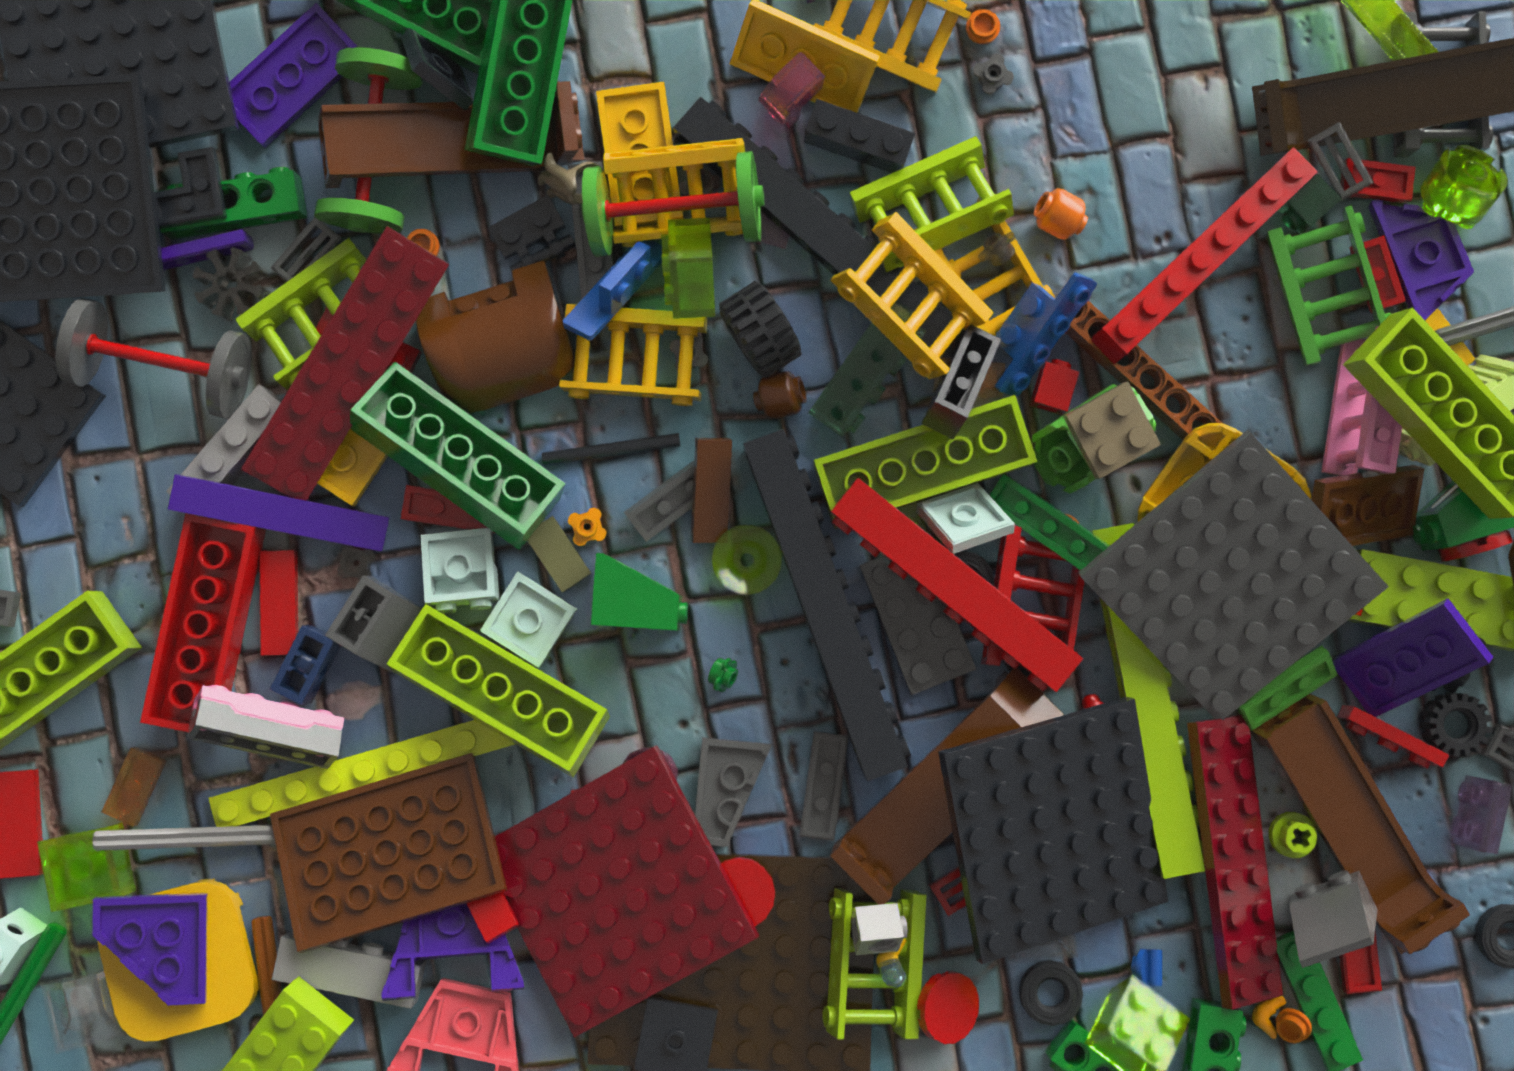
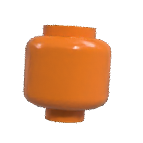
[1034,188,1088,240]

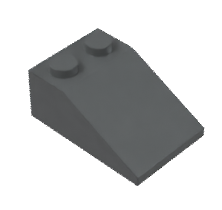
[1289,870,1378,968]

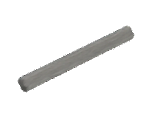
[93,825,275,851]

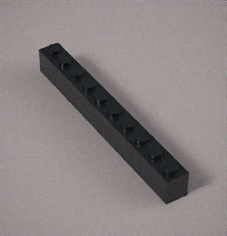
[673,97,953,348]

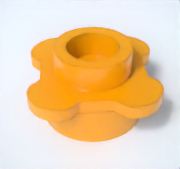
[568,508,607,546]

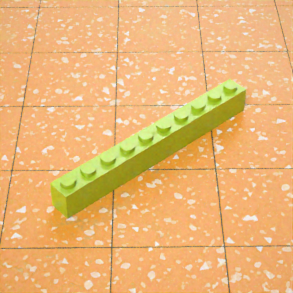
[1090,523,1205,879]

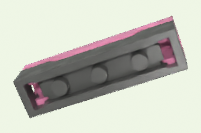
[186,685,344,769]

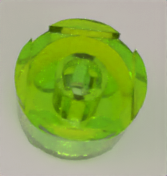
[1420,145,1508,229]

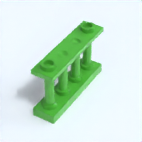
[1266,205,1391,367]

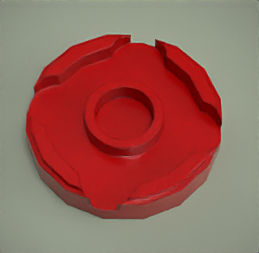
[1438,530,1513,562]
[721,857,775,926]
[917,971,979,1044]

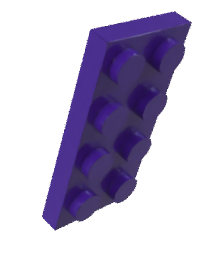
[230,3,358,148]
[1332,598,1493,717]

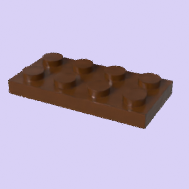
[1311,465,1425,546]

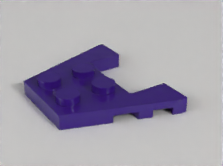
[382,903,524,1001]

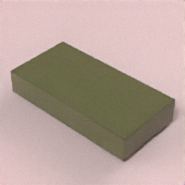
[527,516,592,593]

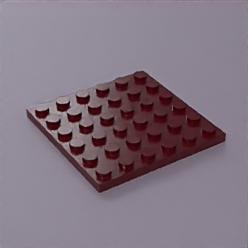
[495,745,760,1037]

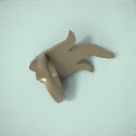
[537,153,599,205]

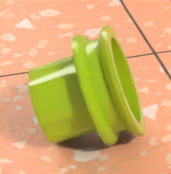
[1268,812,1317,858]

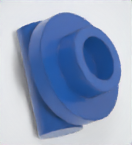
[1131,949,1162,986]

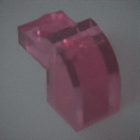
[758,52,825,128]

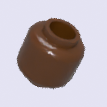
[753,371,807,420]

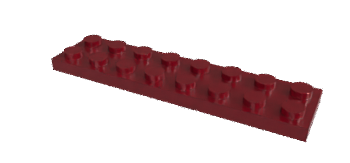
[241,226,449,501]
[1187,714,1283,1010]

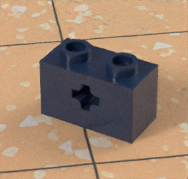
[270,625,341,705]

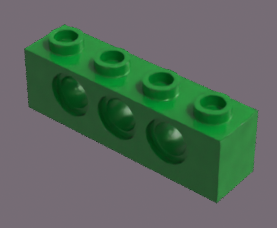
[156,167,308,240]
[1182,997,1246,1071]

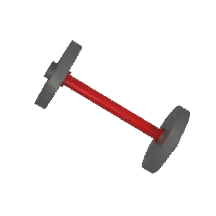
[55,298,252,419]

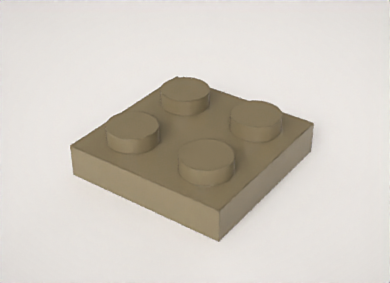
[1063,381,1161,479]

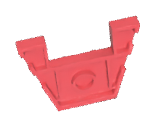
[386,978,519,1071]

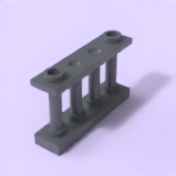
[1391,11,1493,158]

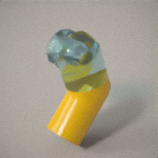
[876,939,907,988]

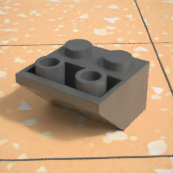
[325,575,422,672]

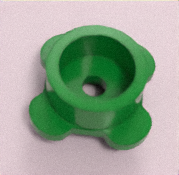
[708,658,738,693]

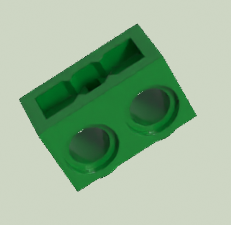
[1045,1019,1133,1071]

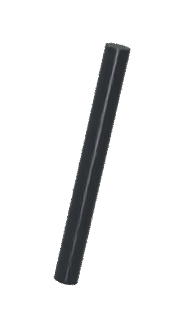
[542,433,681,466]

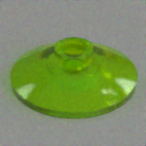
[712,525,782,595]

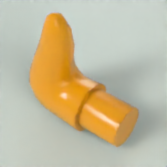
[1251,996,1287,1039]

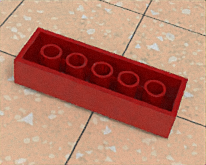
[140,513,266,732]

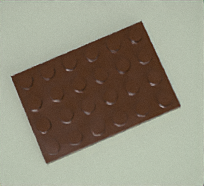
[270,753,508,953]

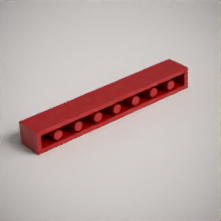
[1090,147,1318,365]
[829,478,1084,692]

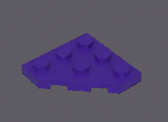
[92,893,208,1006]

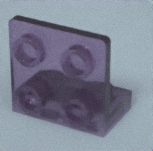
[1450,775,1512,854]

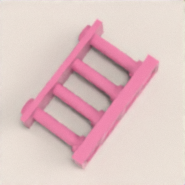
[1321,326,1402,476]

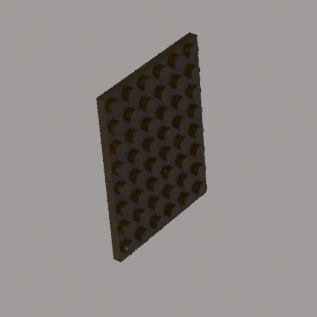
[588,853,875,1071]

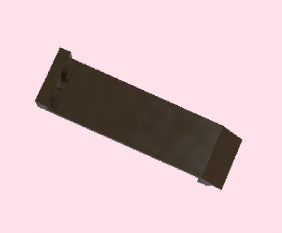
[1252,38,1514,156]

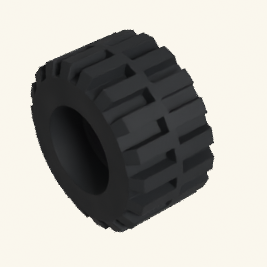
[719,281,802,378]

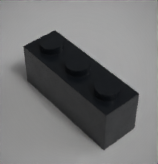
[804,99,915,173]
[921,324,1001,439]

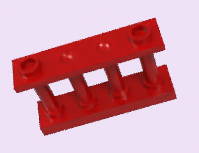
[980,526,1085,678]

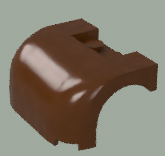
[416,260,575,413]

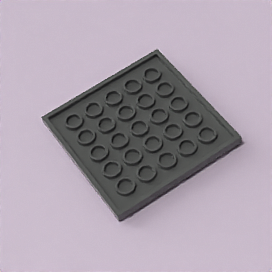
[1079,430,1389,720]

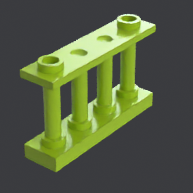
[849,136,1014,272]
[235,238,366,391]
[823,888,927,1039]

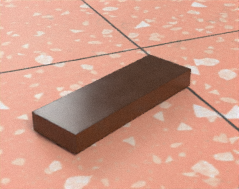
[691,438,732,543]

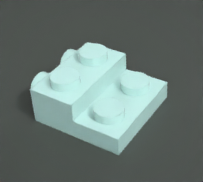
[421,528,499,614]

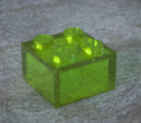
[661,218,715,319]
[37,822,136,912]
[1085,975,1190,1071]

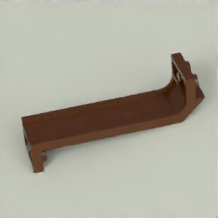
[317,81,584,189]
[830,667,1064,905]
[1251,694,1470,954]

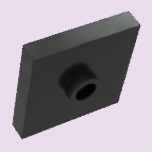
[401,28,473,111]
[634,996,718,1071]

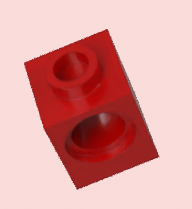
[1029,359,1079,416]

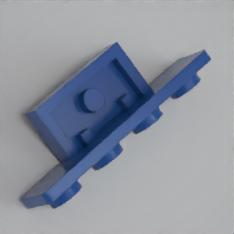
[563,240,668,341]
[995,272,1097,397]

